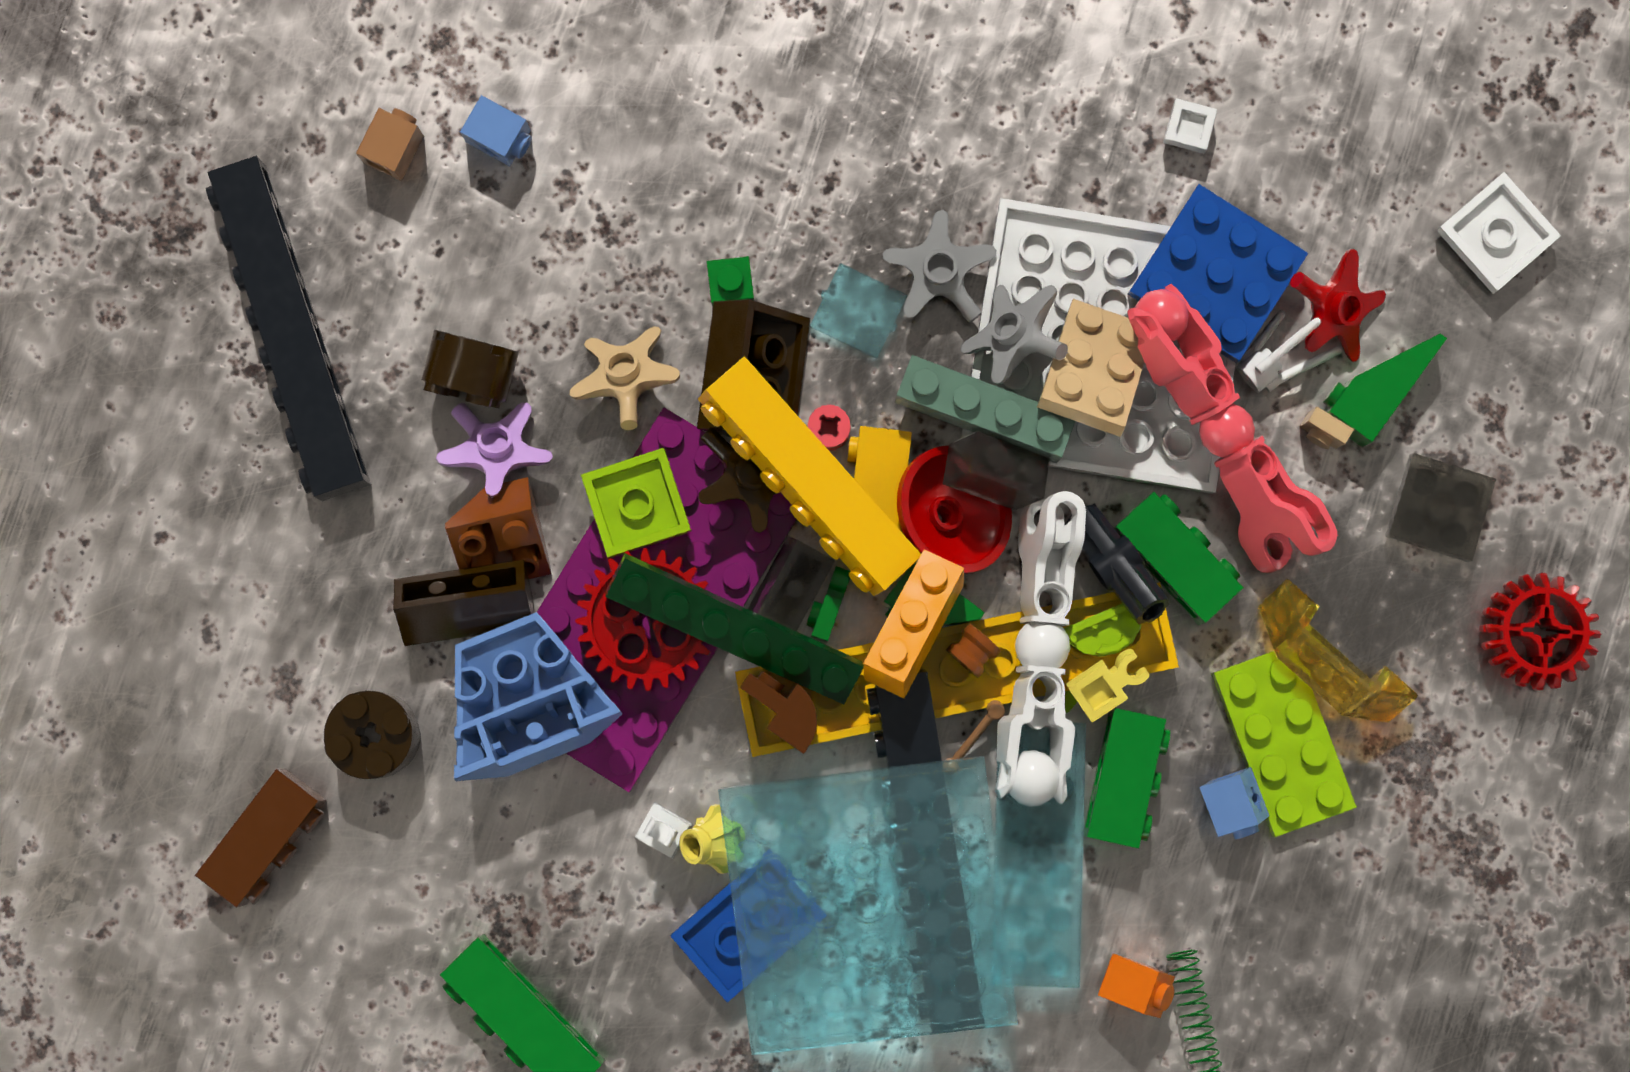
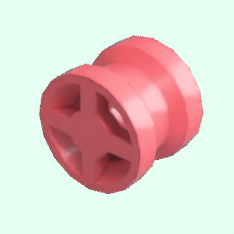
[807,404,851,451]

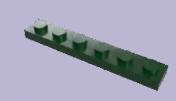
[605,553,864,705]

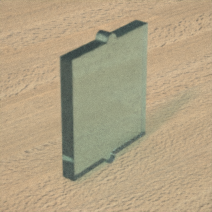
[810,263,908,359]

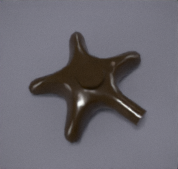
[698,426,776,533]

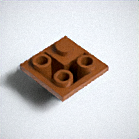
[445,477,551,579]

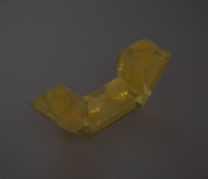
[1258,578,1418,723]

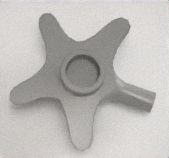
[882,210,997,323]
[960,285,1068,385]

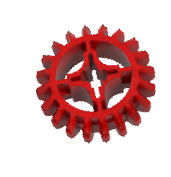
[1479,573,1602,690]

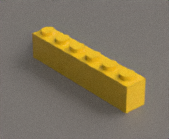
[698,356,921,596]

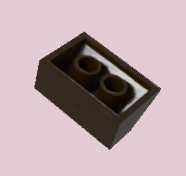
[697,299,810,437]

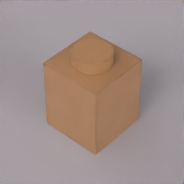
[356,108,424,181]

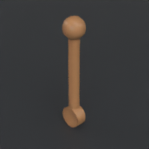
[942,700,1005,775]

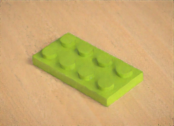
[1211,644,1357,837]

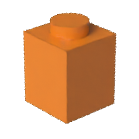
[1098,954,1175,1018]

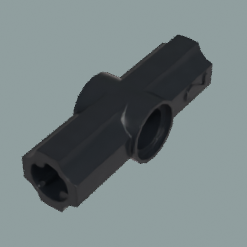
[1065,503,1170,625]

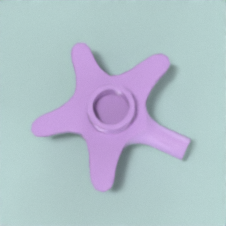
[436,402,553,497]

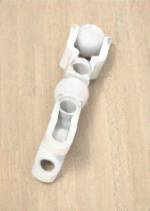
[995,491,1086,807]

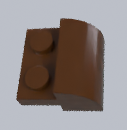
[740,671,817,754]

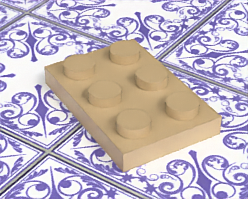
[1037,299,1144,437]

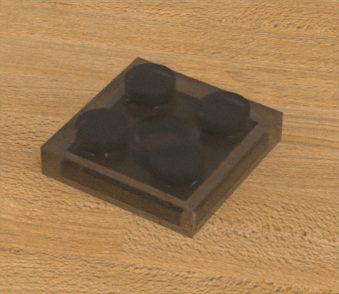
[1385,453,1496,562]

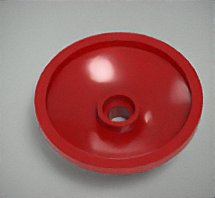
[897,445,1012,574]

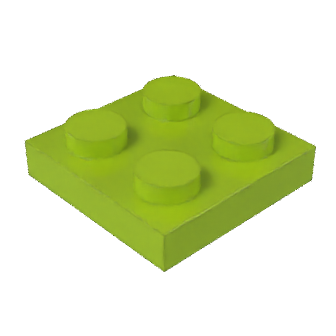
[581,448,692,559]

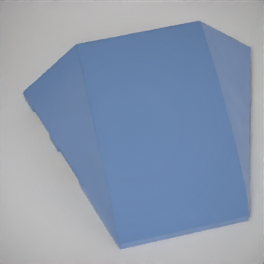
[454,612,622,781]

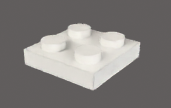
[1436,172,1561,294]

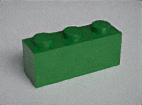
[1114,492,1244,625]
[1082,708,1171,849]

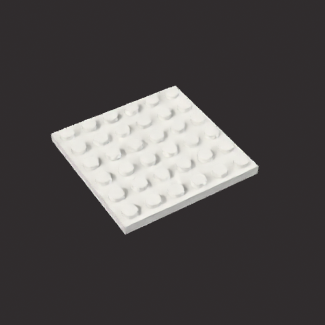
[959,198,1236,494]

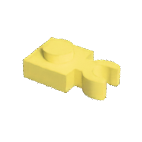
[1066,649,1150,723]

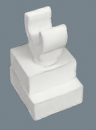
[635,803,692,859]

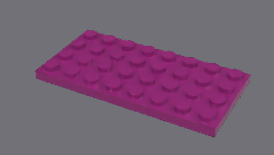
[537,407,797,792]

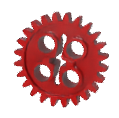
[575,548,711,691]

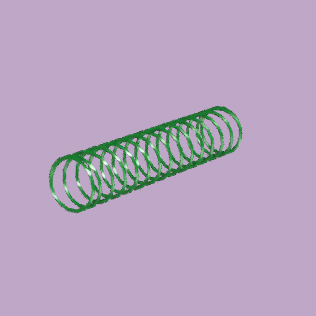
[1166,950,1222,1072]

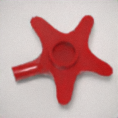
[1290,249,1386,362]

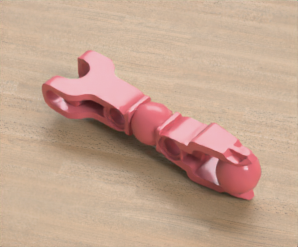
[1127,284,1338,573]

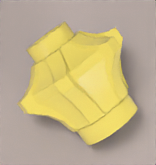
[679,804,746,874]

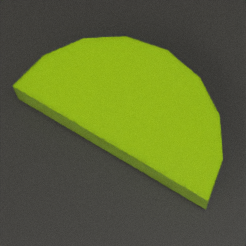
[1064,604,1141,657]

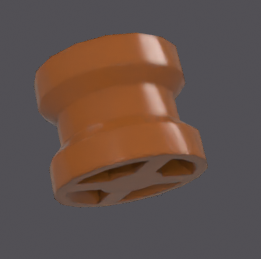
[946,623,1001,678]

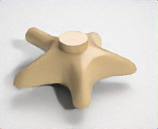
[570,326,680,430]

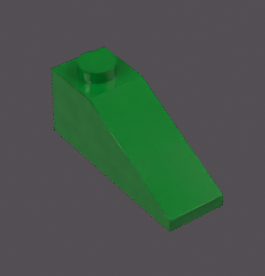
[1323,333,1447,447]

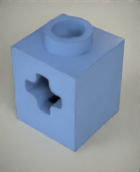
[460,95,532,167]
[1200,767,1270,840]

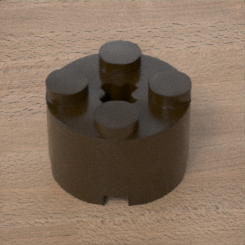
[421,329,519,409]
[324,691,421,779]

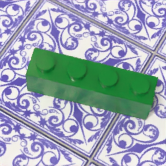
[440,934,605,1072]

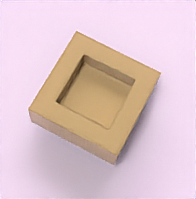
[1299,407,1354,449]

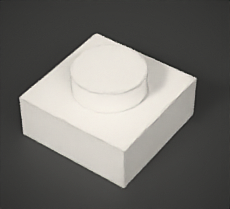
[1163,98,1217,154]

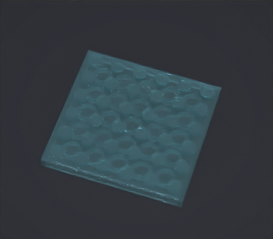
[718,756,1018,1055]

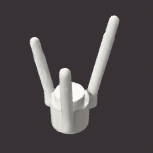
[1237,310,1343,393]

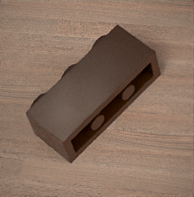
[194,768,326,908]

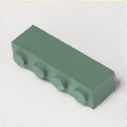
[895,355,1076,463]

